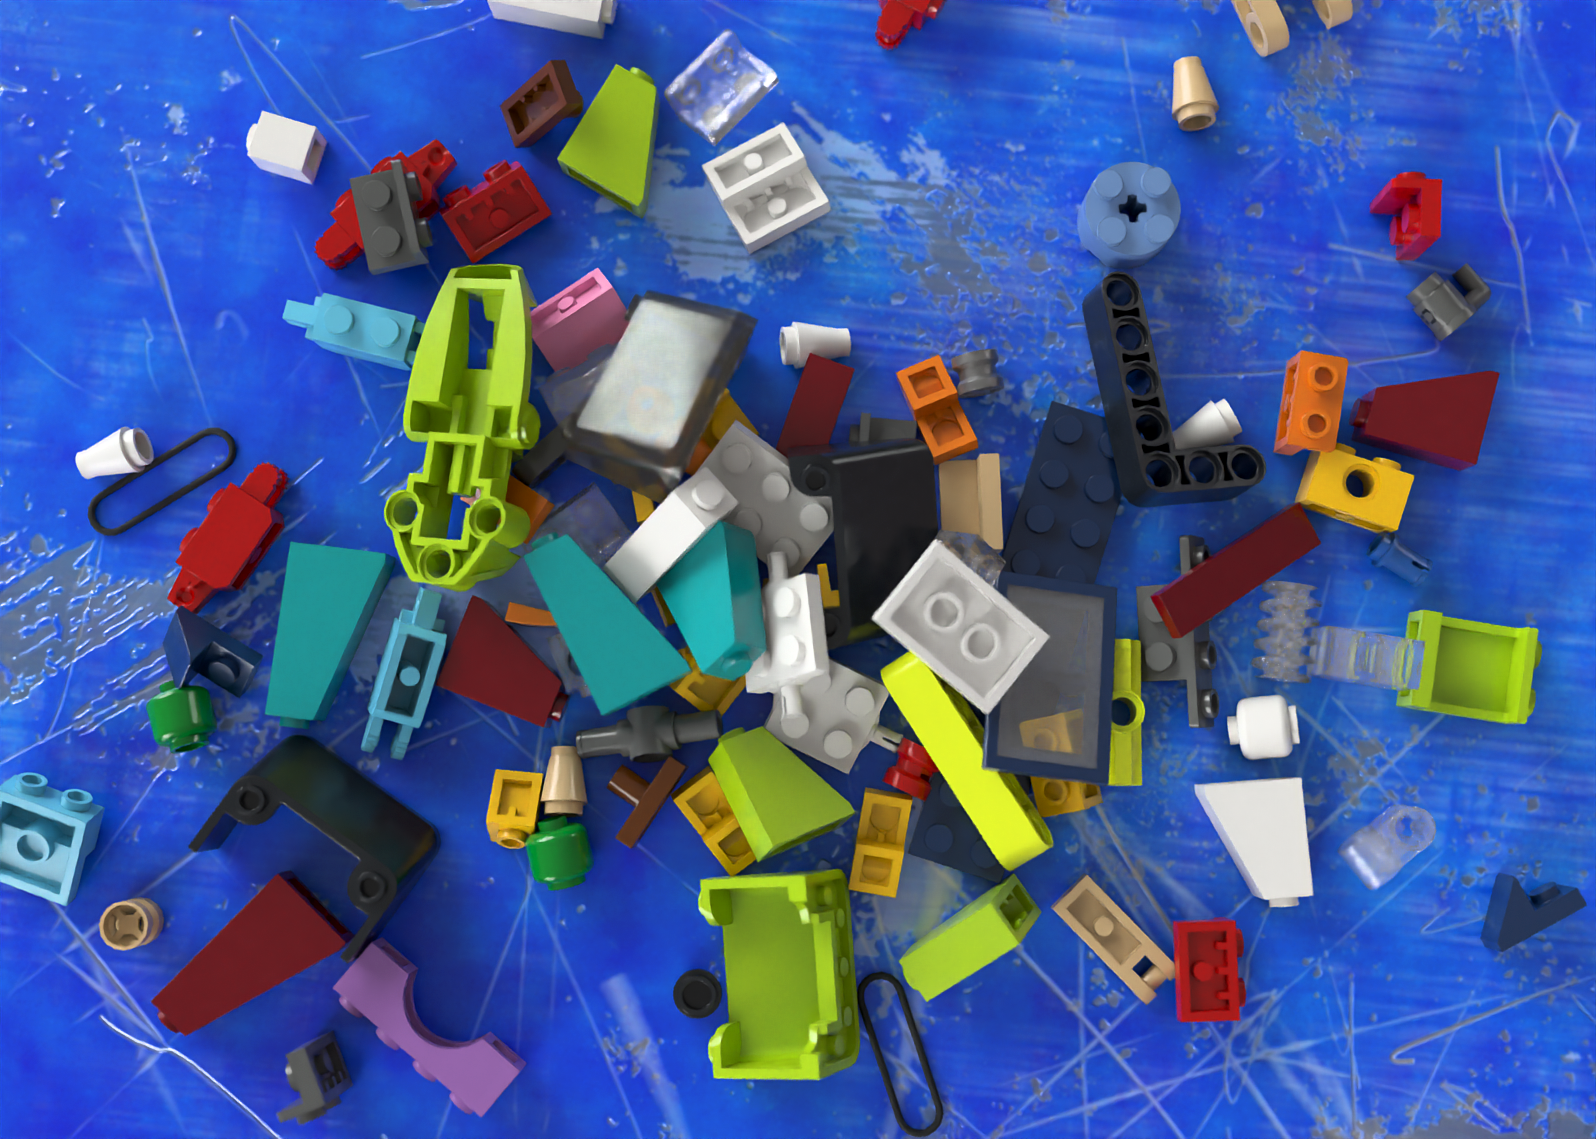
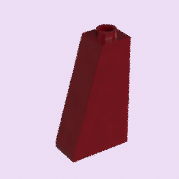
[151,870,355,1036]

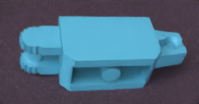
[282,293,426,371]
[361,587,447,760]

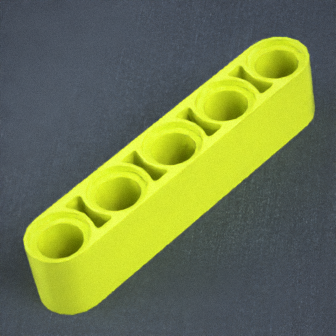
[880,651,1054,871]

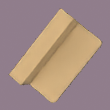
[938,453,1004,555]

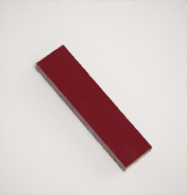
[1150,502,1321,639]

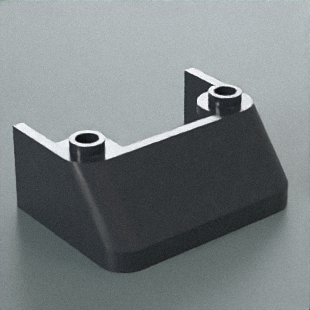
[188,735,441,963]

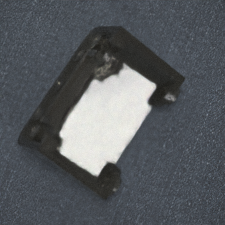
[561,289,759,504]

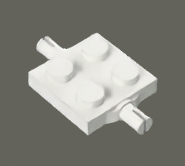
[745,552,830,718]
[763,656,903,774]

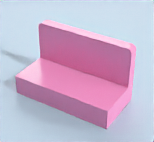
[530,268,637,378]

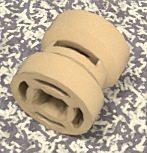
[99,897,164,951]

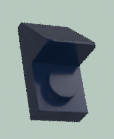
[163,606,263,698]
[1480,873,1587,952]

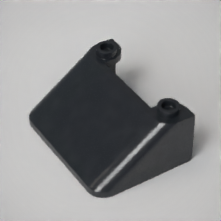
[787,438,939,650]

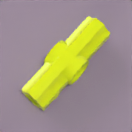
[1107,639,1145,786]

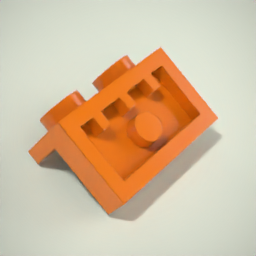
[1273,350,1348,456]

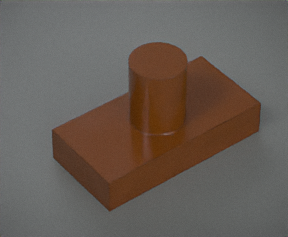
[500,60,583,148]
[607,756,689,849]

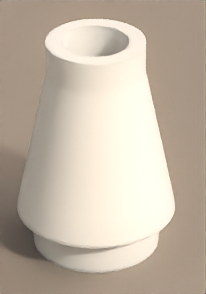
[780,322,851,369]
[1172,399,1242,449]
[76,427,154,479]

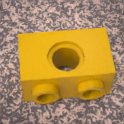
[1294,443,1414,534]

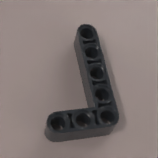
[1082,271,1266,507]

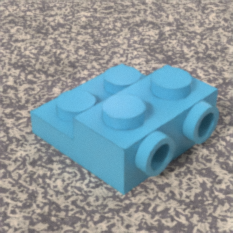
[0,772,105,906]

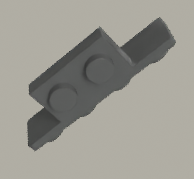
[1136,535,1219,728]

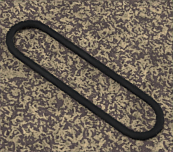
[88,428,236,536]
[857,972,943,1137]

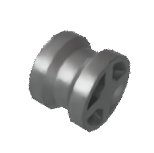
[951,349,1004,398]

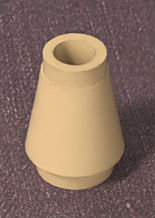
[1172,56,1219,131]
[540,746,588,818]

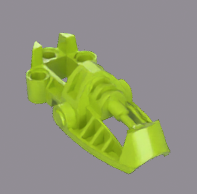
[384,264,541,592]

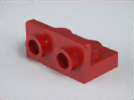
[438,160,552,264]
[1370,172,1442,261]
[1173,917,1246,1022]

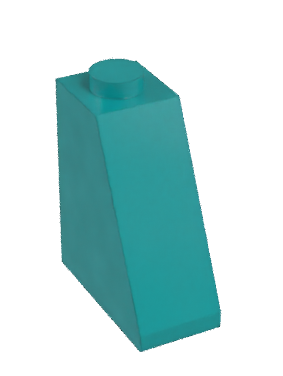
[656,520,767,681]

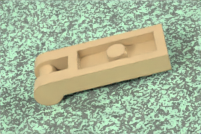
[1051,873,1175,1005]

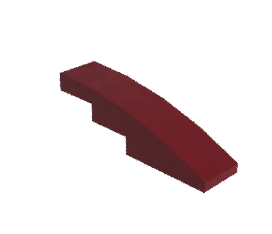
[775,353,855,459]

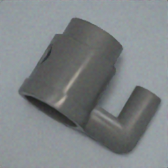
[1406,263,1491,342]

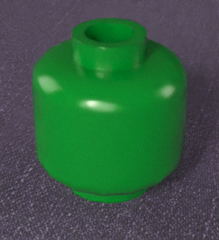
[146,680,217,754]
[525,815,594,891]

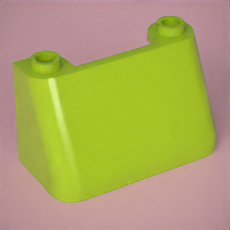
[698,869,860,1080]

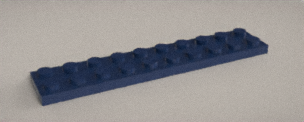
[907,401,1141,884]

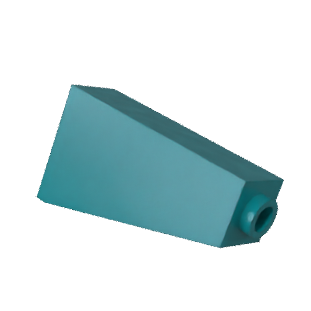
[523,532,693,716]
[265,542,396,729]

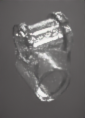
[1337,804,1436,890]

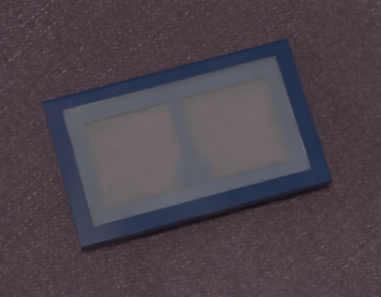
[982,571,1117,786]

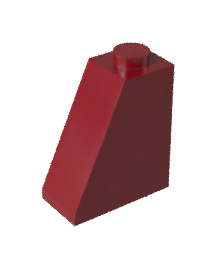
[1349,371,1500,471]
[436,595,570,728]

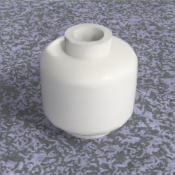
[1227,695,1300,760]

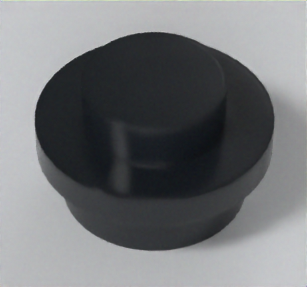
[673,969,722,1019]

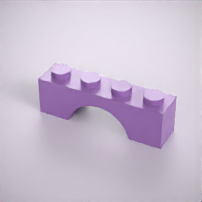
[333,937,527,1117]

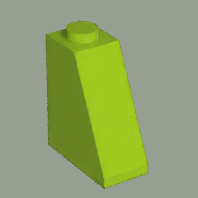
[557,64,660,219]
[707,726,855,862]
[899,873,1042,1002]

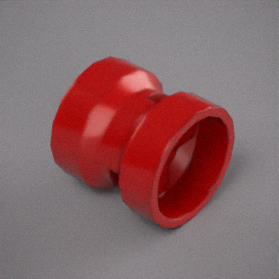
[882,737,940,802]

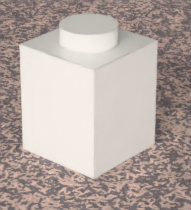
[246,111,327,185]

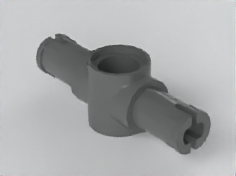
[576,705,724,763]

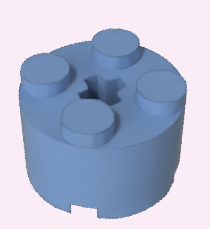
[1077,162,1181,269]

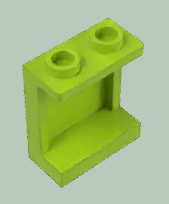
[1396,610,1542,725]

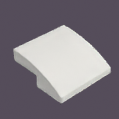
[702,122,831,254]

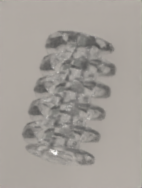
[1250,581,1323,684]

